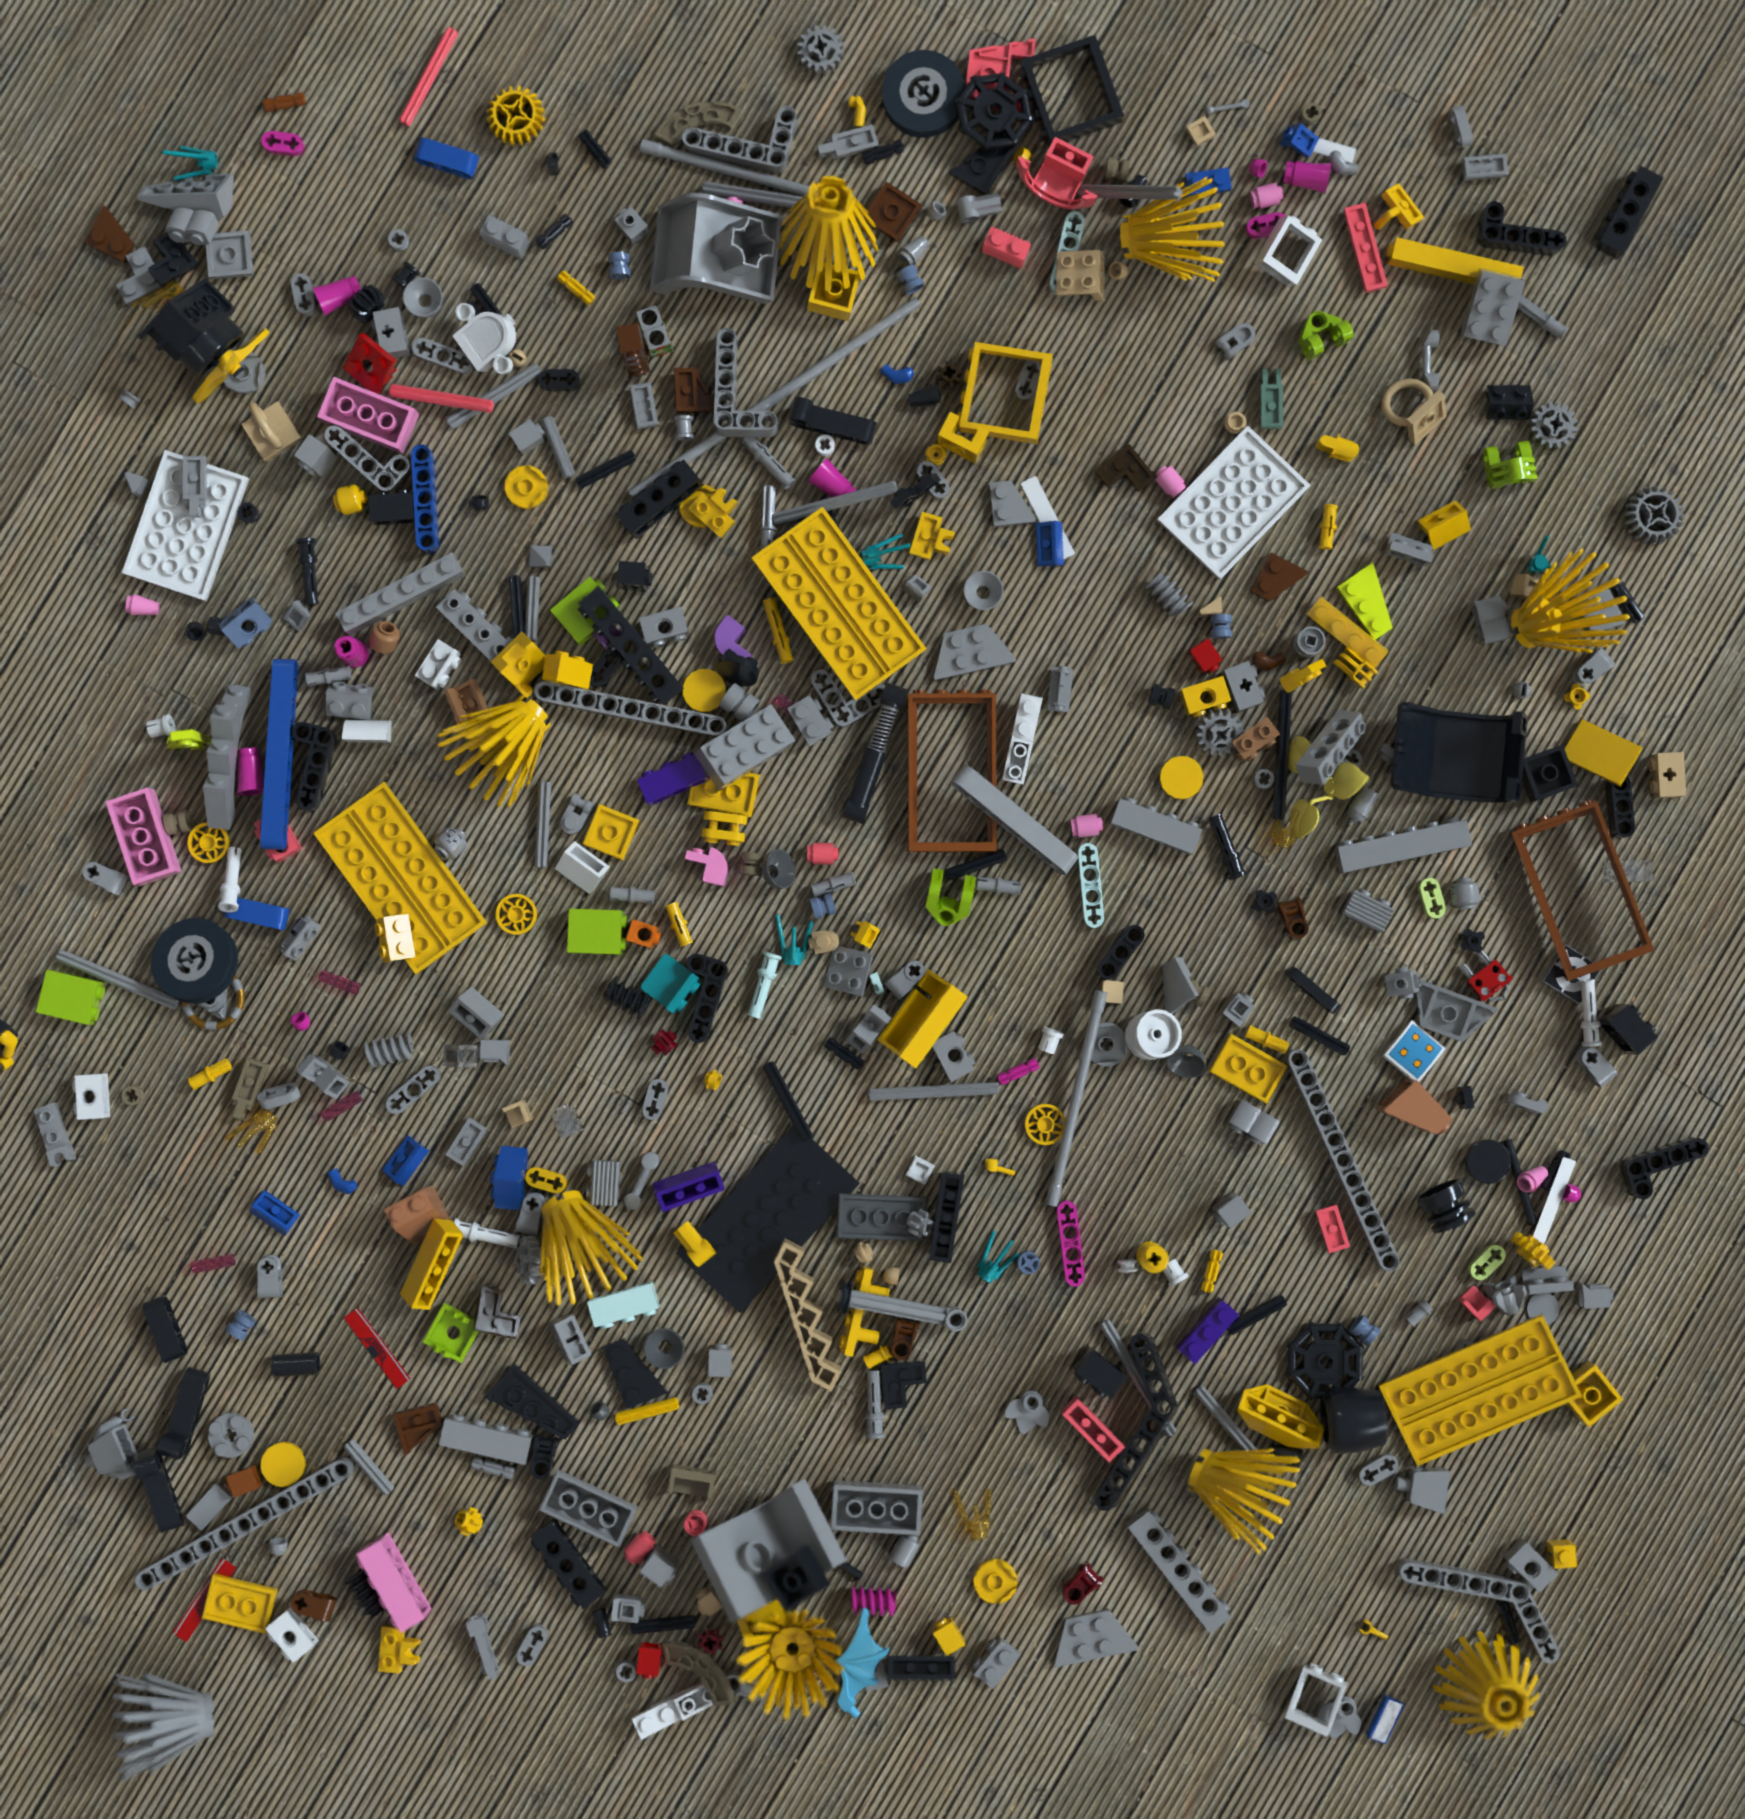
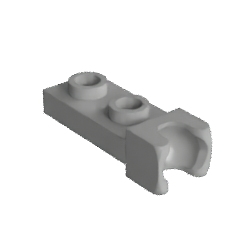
[34,1102,76,1167]
[466,1612,500,1680]

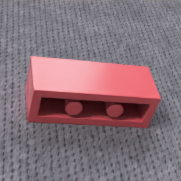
[1060,1395,1125,1462]

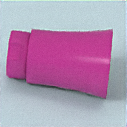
[1283,161,1331,194]
[312,276,361,316]
[808,458,858,498]
[334,636,369,668]
[237,747,264,796]

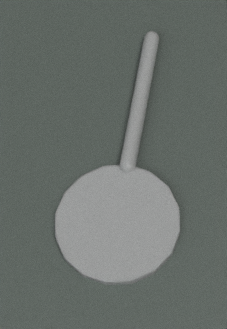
[1526,1293,1560,1325]

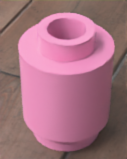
[1250,183,1283,209]
[1155,466,1186,499]
[1070,814,1103,838]

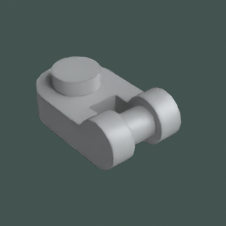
[1215,323,1255,361]
[560,793,595,835]
[1506,1091,1549,1114]

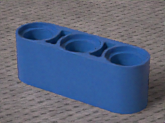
[413,137,480,179]
[223,897,290,930]

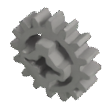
[798,25,844,75]
[1529,402,1578,450]
[1195,708,1244,756]
[514,1236,541,1285]

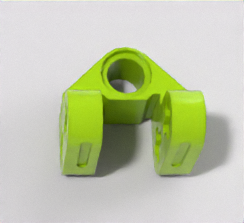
[1298,311,1354,361]
[1483,441,1538,489]
[926,868,976,926]

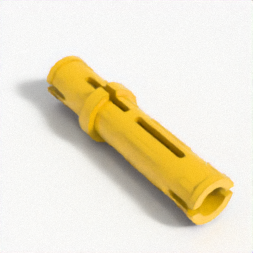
[762,597,794,664]

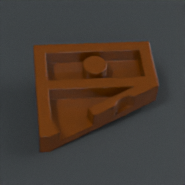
[85,205,135,264]
[674,368,714,413]
[1250,553,1308,602]
[393,1402,443,1455]

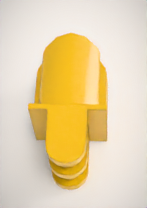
[1316,434,1359,462]
[1333,646,1378,689]

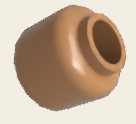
[369,621,400,654]

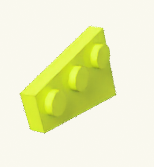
[1336,563,1393,640]
[167,729,210,751]

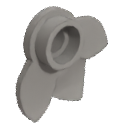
[1005,1391,1049,1434]
[1317,1696,1361,1739]

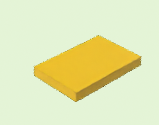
[1565,719,1642,787]
[687,772,760,818]
[1209,1033,1288,1104]
[202,1573,278,1634]

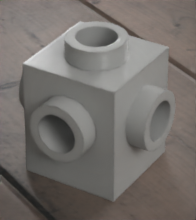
[1384,967,1421,999]

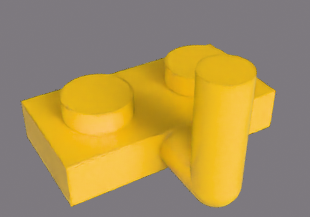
[1374,183,1425,230]

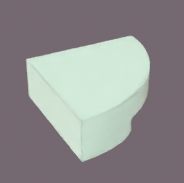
[869,972,885,995]

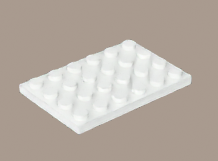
[1157,426,1311,580]
[122,450,249,602]

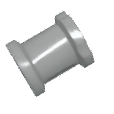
[674,415,694,441]

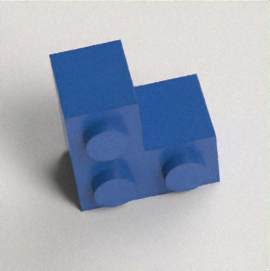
[490,1146,528,1211]

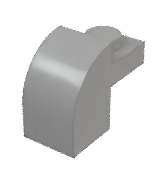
[846,1005,891,1054]
[296,1054,350,1099]

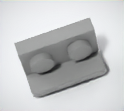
[1384,533,1434,567]
[1521,1266,1574,1294]
[972,1636,1021,1689]

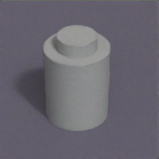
[889,1534,920,1568]

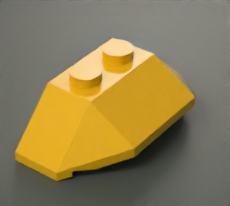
[1237,1384,1324,1449]

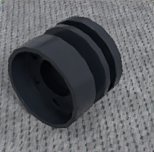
[1416,1179,1476,1234]

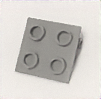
[824,946,873,997]

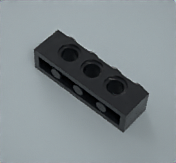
[1594,166,1664,259]
[616,459,704,539]
[929,1170,965,1263]
[530,1518,607,1609]

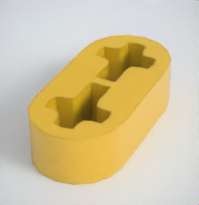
[525,1167,567,1194]

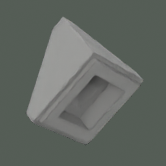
[529,545,552,568]
[283,599,311,632]

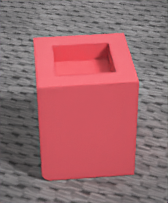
[1458,1286,1496,1321]

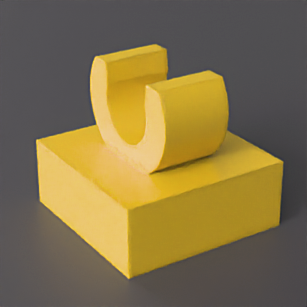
[850,921,880,949]

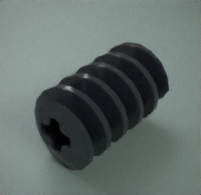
[602,975,651,1020]
[345,1569,386,1619]

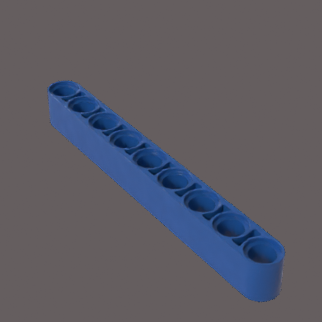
[260,659,298,850]

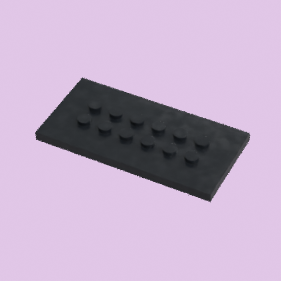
[676,1125,860,1313]

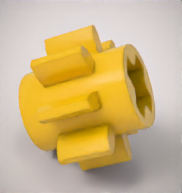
[455,1507,483,1537]

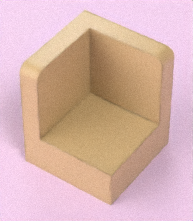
[502,1100,533,1128]

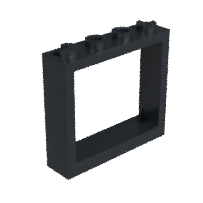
[1019,35,1124,147]

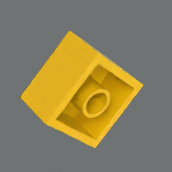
[807,262,860,322]
[1566,1361,1623,1427]

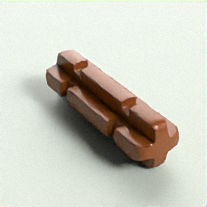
[263,92,306,112]

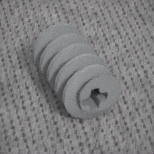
[1146,571,1193,619]
[365,1032,414,1068]

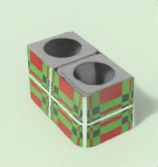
[636,305,674,357]

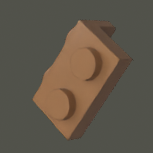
[444,679,488,730]
[1232,717,1280,762]

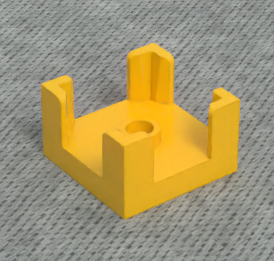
[937,412,989,464]
[491,632,546,698]

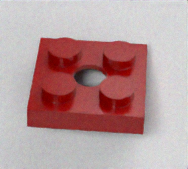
[342,333,397,394]

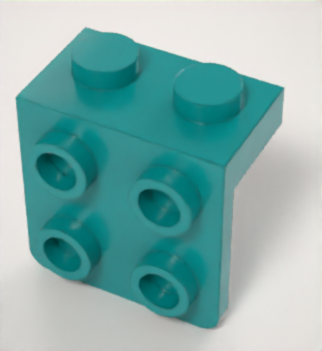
[641,954,701,1014]

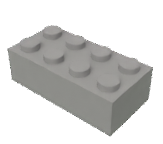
[695,704,796,791]
[831,1480,923,1535]

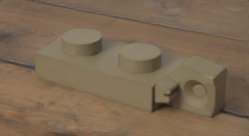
[232,1057,269,1120]

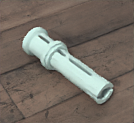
[747,951,782,1019]

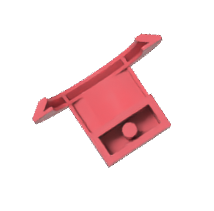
[1016,137,1097,209]

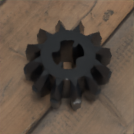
[348,285,385,323]

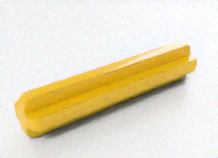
[615,1397,680,1425]

